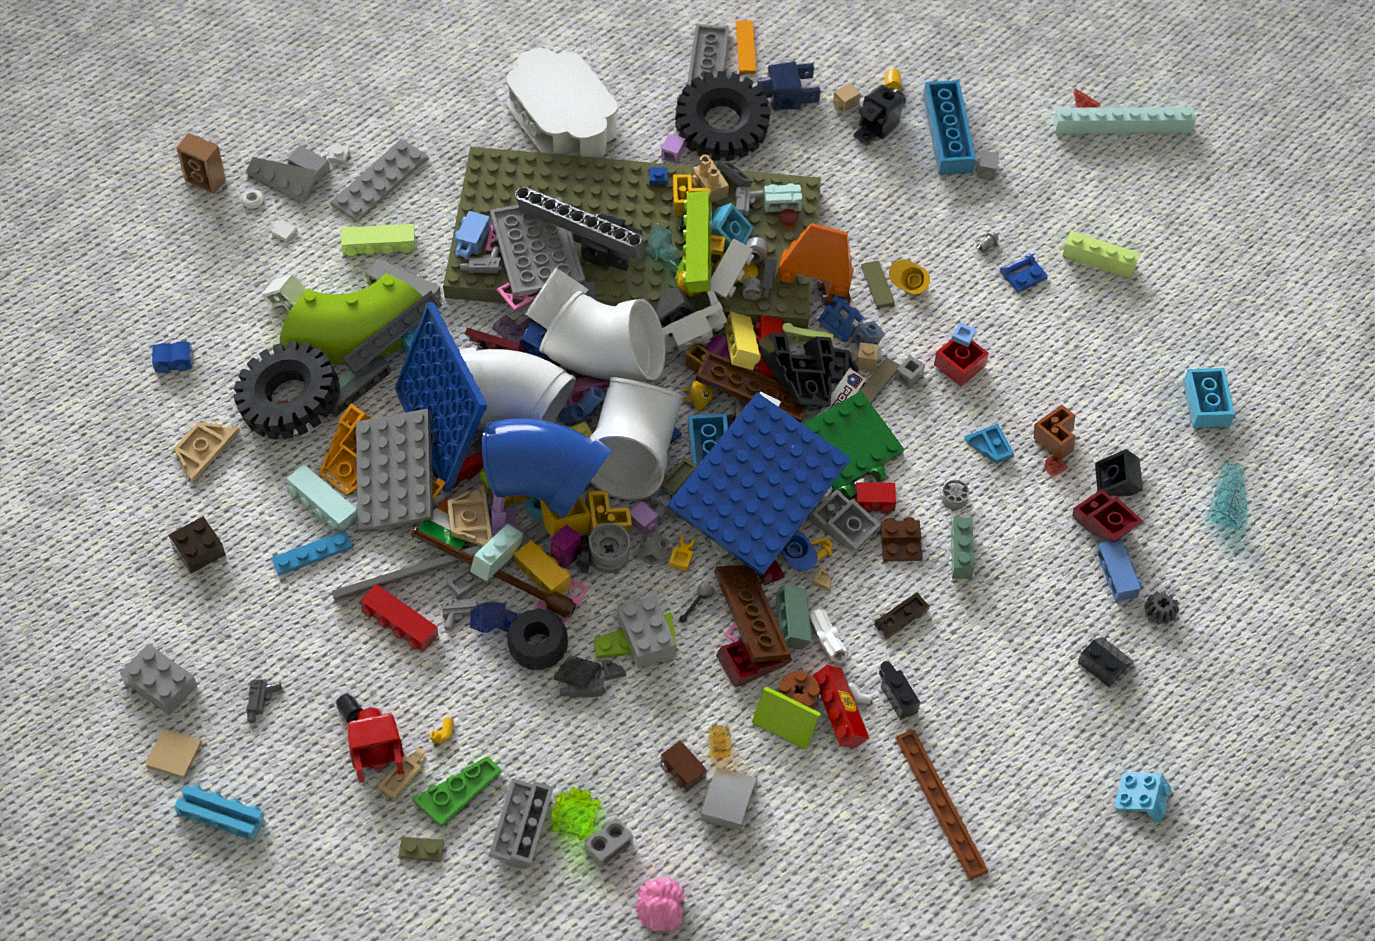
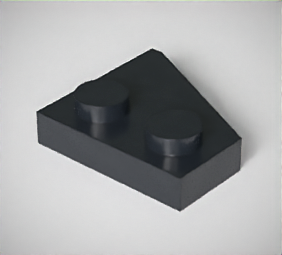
[830,348,865,386]

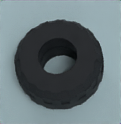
[507,609,568,670]

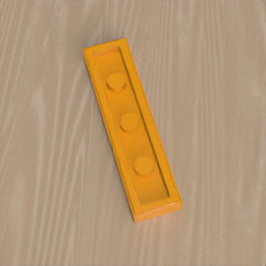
[736,20,756,74]

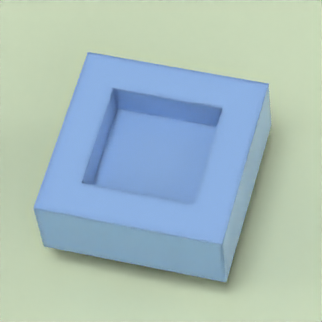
[951,322,976,347]

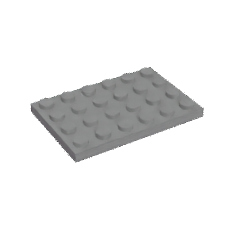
[490,197,585,298]
[356,409,433,532]

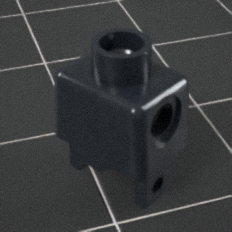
[853,85,906,145]
[573,213,643,271]

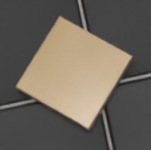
[145,729,202,779]

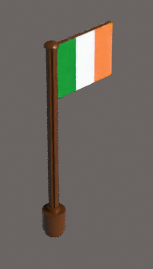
[411,498,577,618]

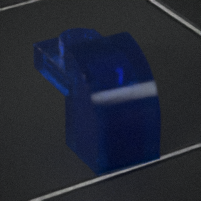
[470,602,517,633]

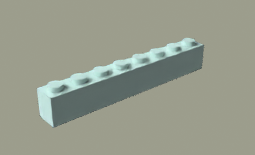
[1053,107,1196,134]

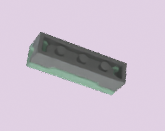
[329,355,391,418]

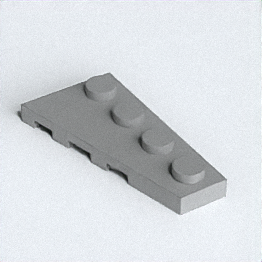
[245,157,320,203]

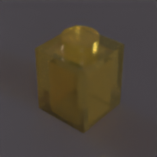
[708,725,731,758]

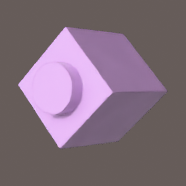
[661,134,685,163]
[630,501,658,535]

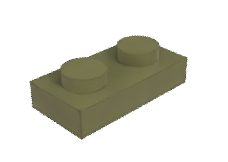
[399,836,444,862]

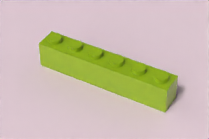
[683,191,712,293]

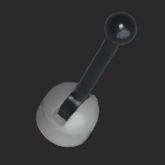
[679,581,715,623]

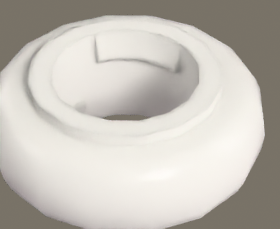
[242,190,264,209]

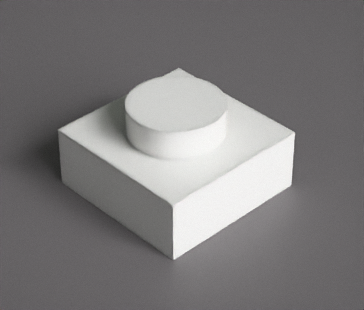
[328,145,349,163]

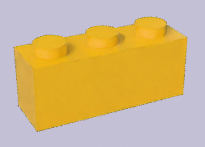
[513,540,571,594]

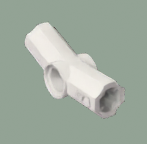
[809,609,848,664]

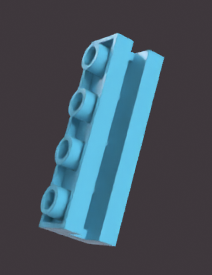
[174,785,265,841]

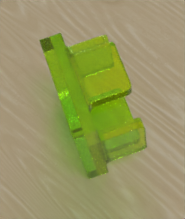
[550,787,602,840]

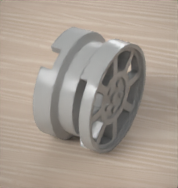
[941,480,970,510]

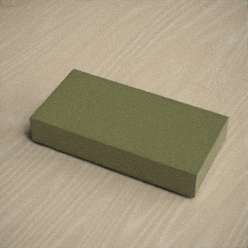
[660,457,698,496]

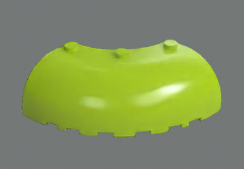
[280,273,423,365]

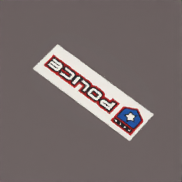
[817,368,866,416]

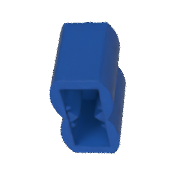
[152,341,193,373]

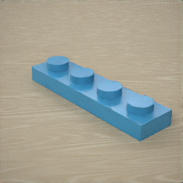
[271,530,353,576]

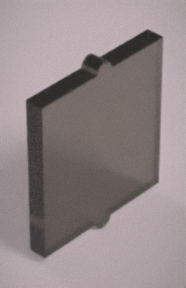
[554,655,601,689]

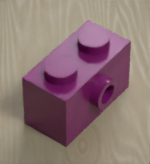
[550,524,581,569]

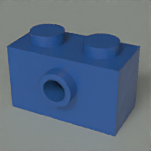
[519,321,549,358]

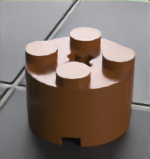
[778,670,820,710]

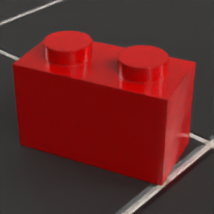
[855,482,896,514]

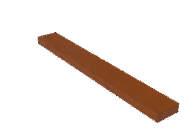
[895,730,989,881]

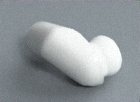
[848,682,871,705]

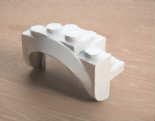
[662,288,727,354]

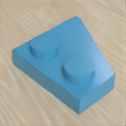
[965,423,1014,464]

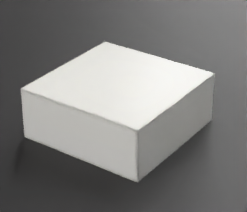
[271,220,297,242]

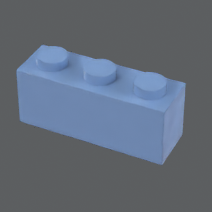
[1096,539,1142,602]

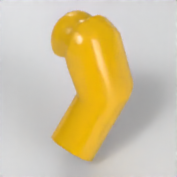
[430,718,454,744]

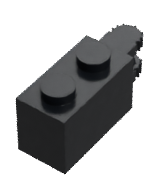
[879,661,920,720]

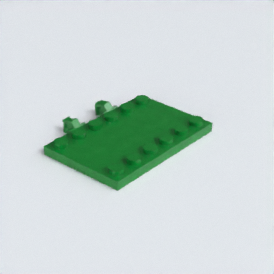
[803,391,905,501]

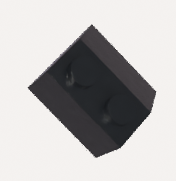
[1095,449,1143,496]
[1078,637,1134,688]

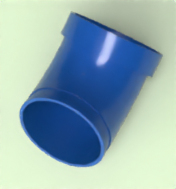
[482,418,612,519]

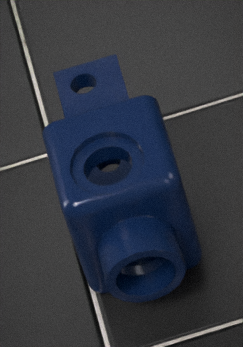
[757,60,820,110]

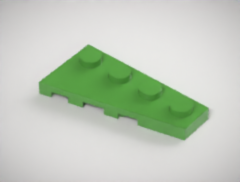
[412,756,502,828]

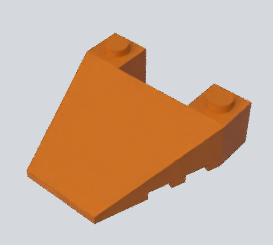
[776,223,854,298]

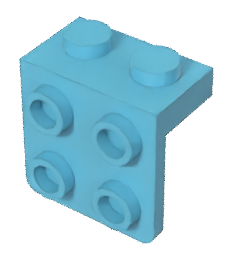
[1115,772,1171,823]

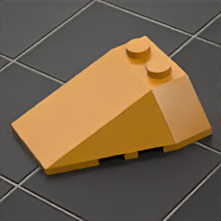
[319,403,371,495]

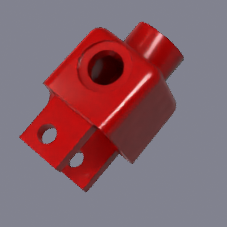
[347,708,404,783]

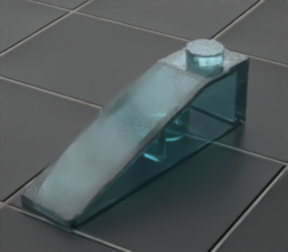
[1205,459,1248,532]

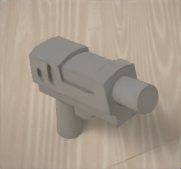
[735,187,764,216]
[460,247,502,274]
[441,597,486,630]

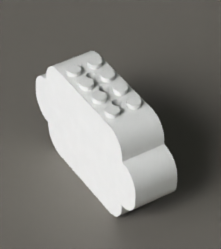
[506,48,617,158]

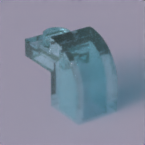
[648,224,679,265]

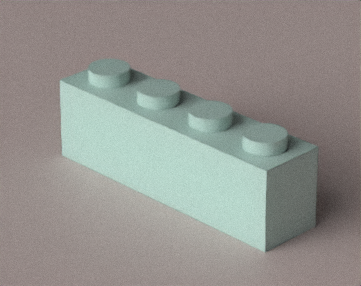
[287,465,357,532]

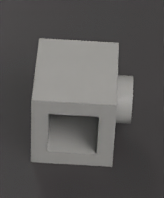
[975,150,999,179]

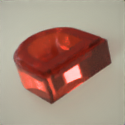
[1044,456,1068,477]

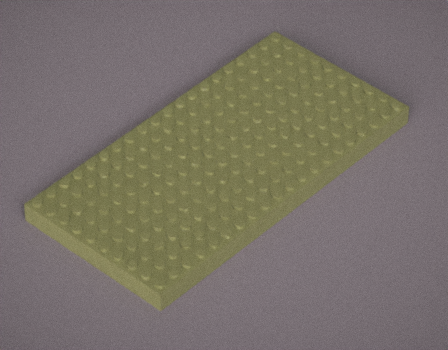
[443,146,821,329]

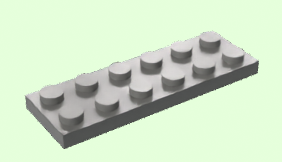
[687,24,729,86]
[330,139,428,223]

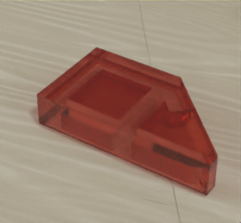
[1073,88,1101,108]

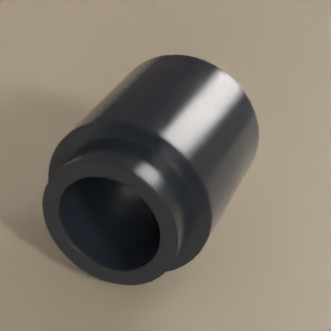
[336,694,363,723]

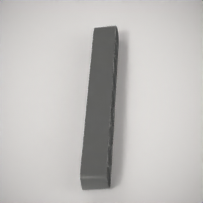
[515,187,646,259]

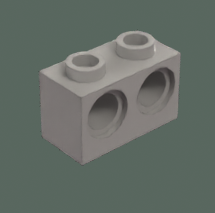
[584,818,633,868]

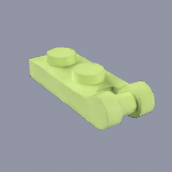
[782,323,834,345]

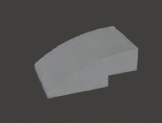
[809,490,881,551]
[700,767,757,831]

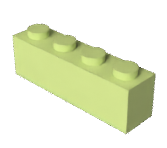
[341,224,415,256]
[1062,231,1140,278]

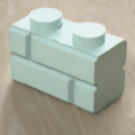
[764,184,802,212]

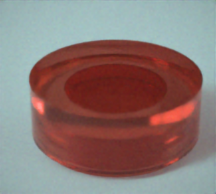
[780,209,798,227]

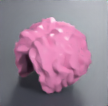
[636,877,686,932]

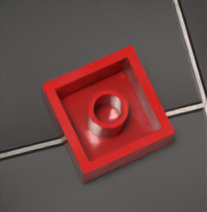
[934,340,989,387]

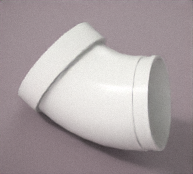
[539,290,665,382]
[459,347,576,430]
[589,377,683,500]

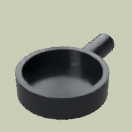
[577,535,589,574]

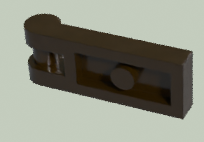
[874,592,930,639]

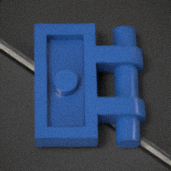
[818,295,864,342]

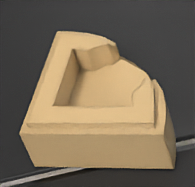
[812,567,832,592]

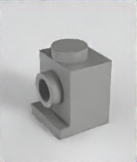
[895,356,925,389]

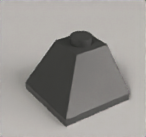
[656,285,698,336]

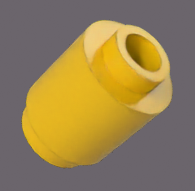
[885,69,902,91]

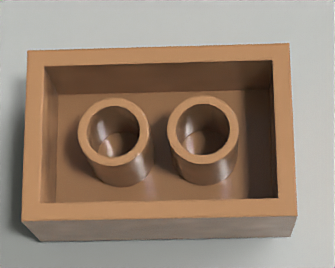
[176,133,226,194]

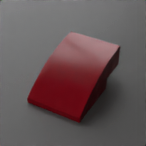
[1072,489,1143,543]
[716,637,792,687]

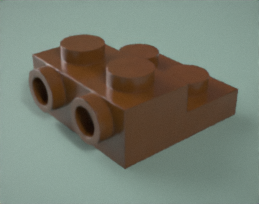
[880,517,923,562]

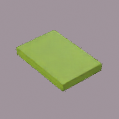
[751,686,821,749]

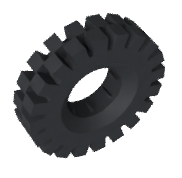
[675,71,770,161]
[233,342,340,439]

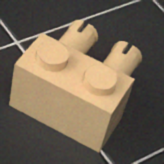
[691,155,729,203]

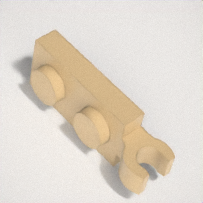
[378,748,426,801]

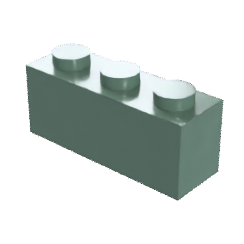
[951,517,974,579]
[776,584,812,649]

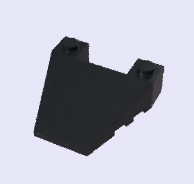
[759,332,835,407]

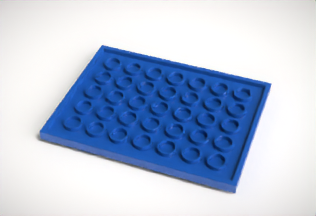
[395,302,487,492]
[666,392,851,576]

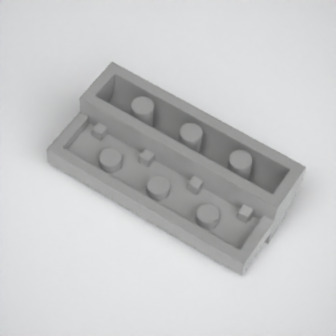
[488,778,554,868]

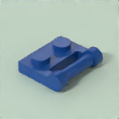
[1000,253,1048,293]

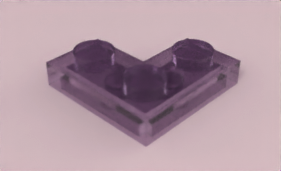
[493,315,545,343]

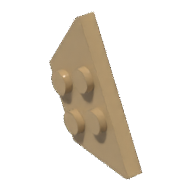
[173,422,240,483]
[447,484,492,546]

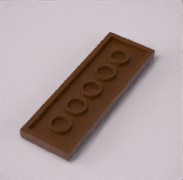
[695,351,807,423]
[714,565,791,662]

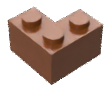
[1033,405,1075,460]

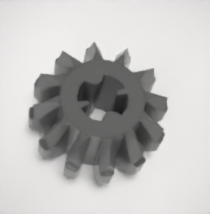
[1144,591,1179,625]

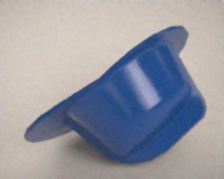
[781,530,818,571]

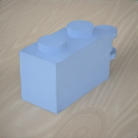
[454,211,490,260]

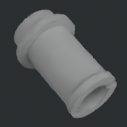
[976,232,999,253]

